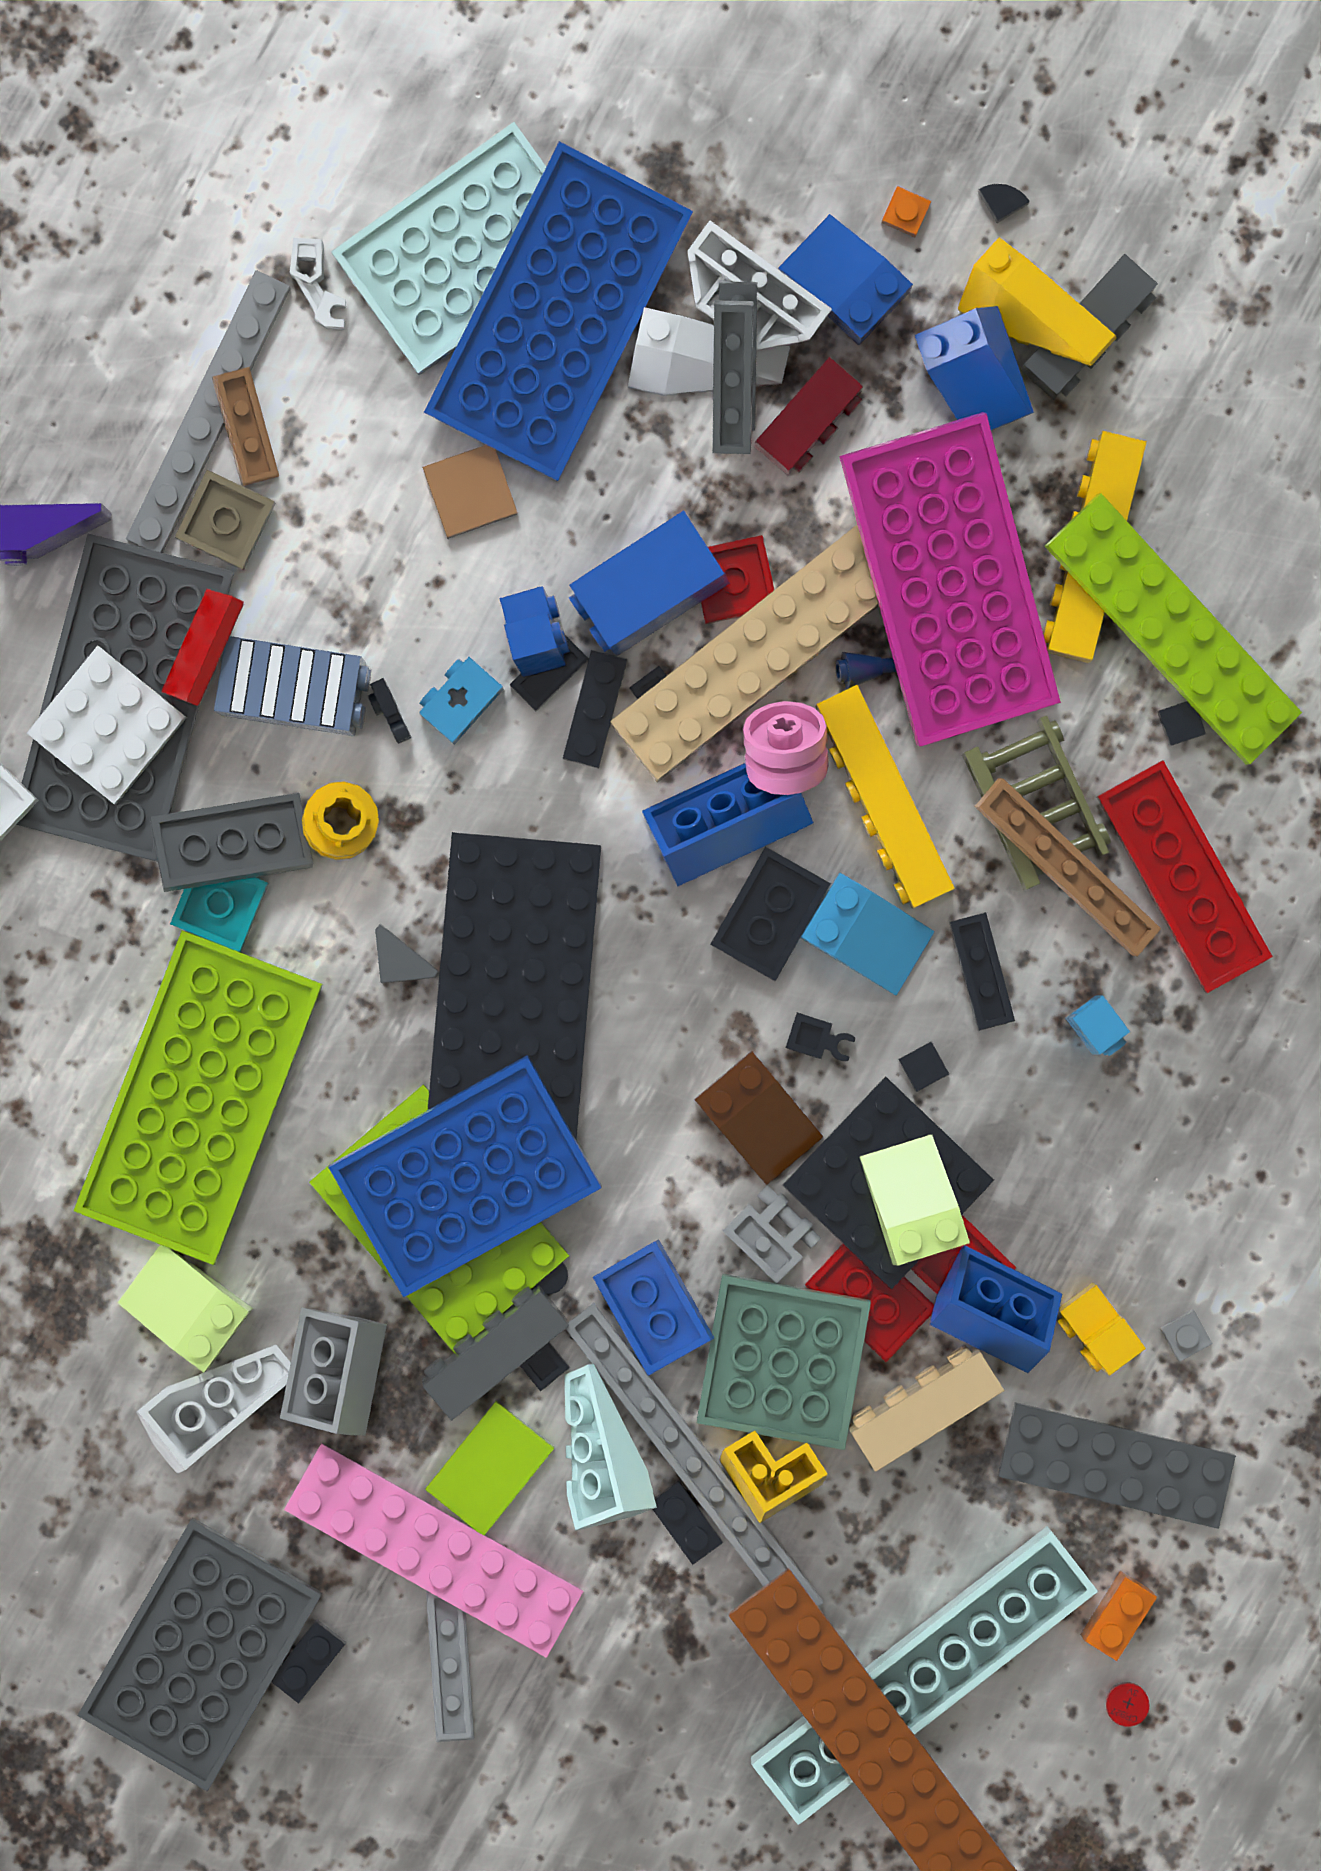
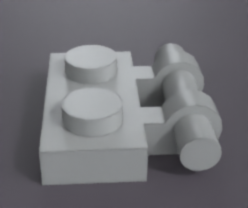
[723,1185,821,1284]

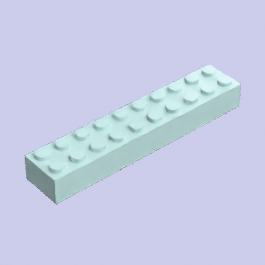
[751,1526,1098,1825]

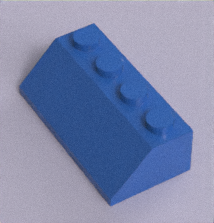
[642,763,814,887]

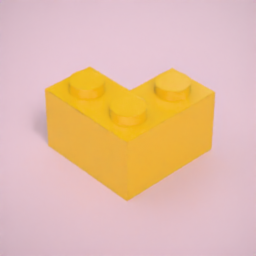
[1057,1282,1146,1376]
[719,1430,828,1523]

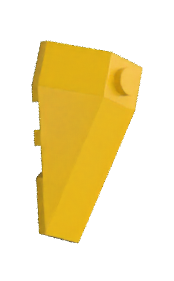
[957,237,1117,366]

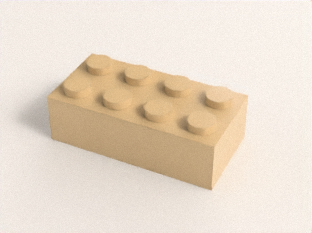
[849,1345,1005,1472]

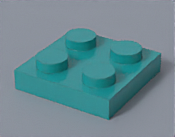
[170,877,269,952]

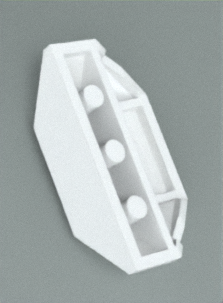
[688,221,832,351]

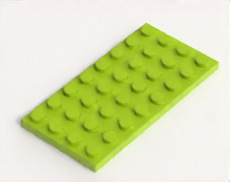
[73,930,323,1265]

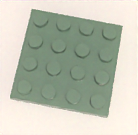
[696,1274,871,1450]

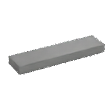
[426,1590,474,1742]

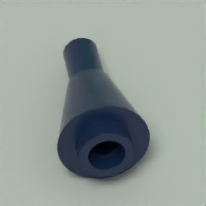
[835,652,897,689]

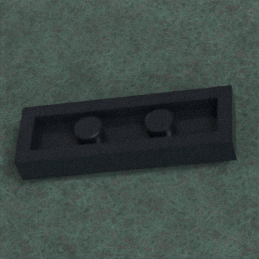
[562,650,628,769]
[949,912,1015,1031]

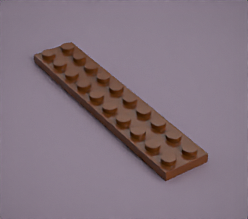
[728,1568,1017,1871]

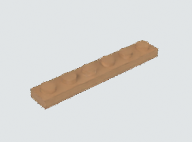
[974,778,1161,957]

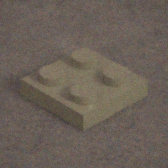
[175,470,276,570]

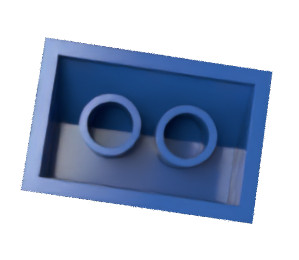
[929,1245,1062,1373]

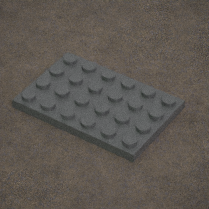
[77,1518,322,1792]

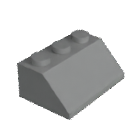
[280,1307,387,1436]

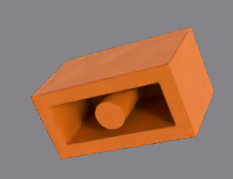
[1080,1571,1157,1661]

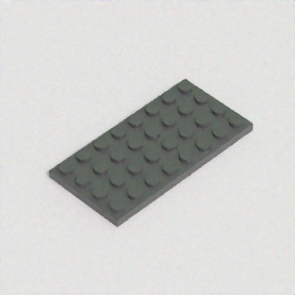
[16,533,234,862]

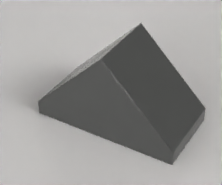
[375,924,440,983]

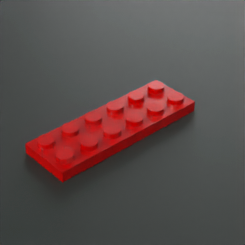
[1096,760,1273,993]

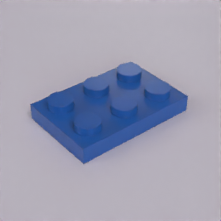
[593,1239,714,1376]

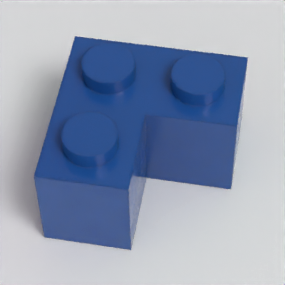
[499,586,570,677]

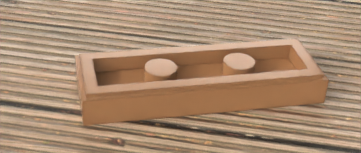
[212,367,279,486]

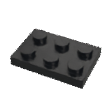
[710,846,831,981]

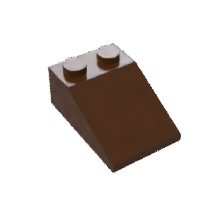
[694,1051,823,1185]

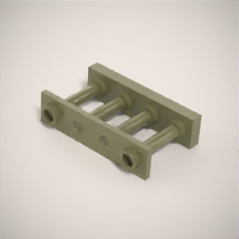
[962,715,1111,891]

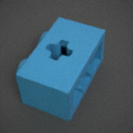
[419,657,504,745]
[1065,995,1130,1056]

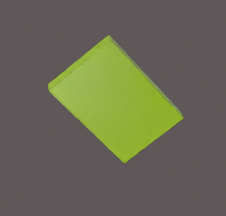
[425,1400,555,1536]

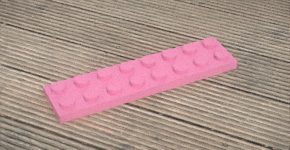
[284,1443,584,1658]

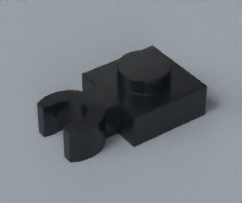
[367,678,412,744]
[785,1012,856,1061]

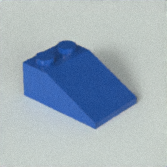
[778,214,913,345]
[915,306,1034,431]

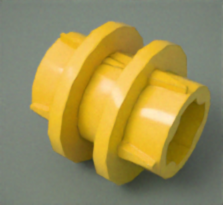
[302,781,379,860]

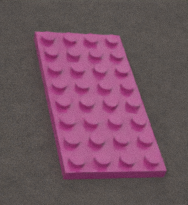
[839,412,1061,747]

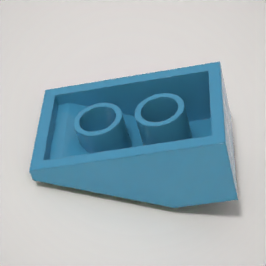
[800,873,935,996]

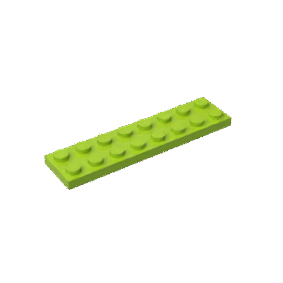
[1045,493,1302,765]

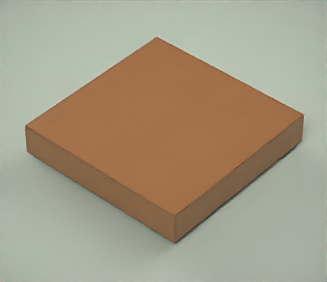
[422,445,518,539]

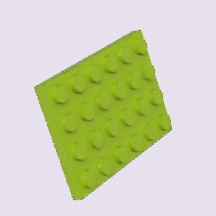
[309,1084,570,1353]

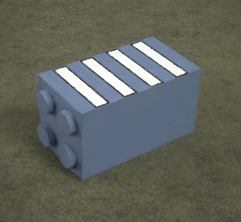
[214,636,371,736]

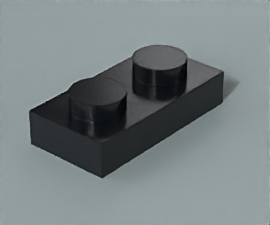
[652,1480,723,1565]
[271,1619,346,1704]

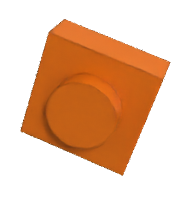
[881,186,931,238]

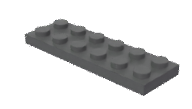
[998,1402,1236,1529]

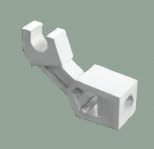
[290,238,346,330]

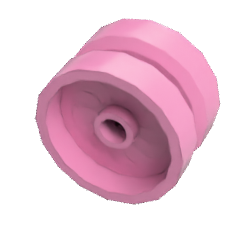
[743,701,829,795]

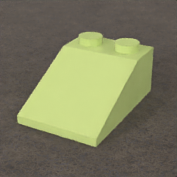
[859,1135,970,1266]
[118,1245,253,1373]

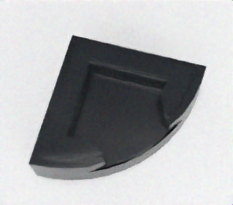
[978,184,1030,223]

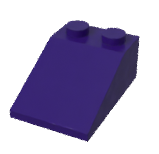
[0,503,111,566]

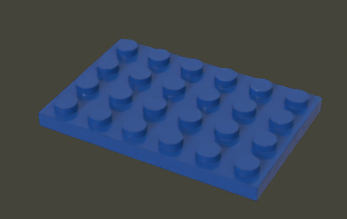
[328,1055,602,1297]

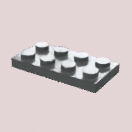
[150,793,313,892]

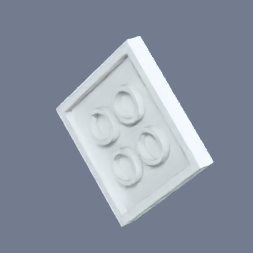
[27,646,187,805]

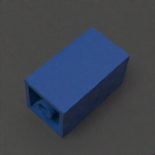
[569,510,730,656]

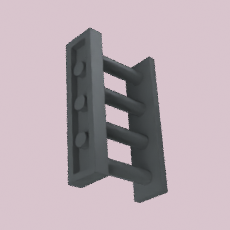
[712,281,758,454]

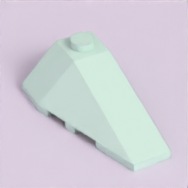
[565,1364,657,1530]

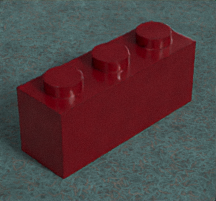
[754,357,863,476]

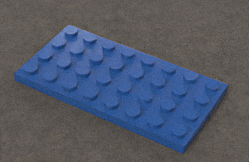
[423,141,693,481]

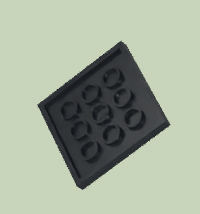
[782,1076,994,1289]

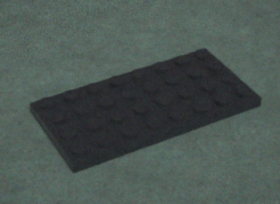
[428,832,601,1140]

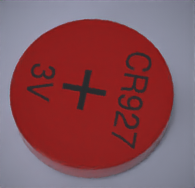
[1106,1682,1150,1727]

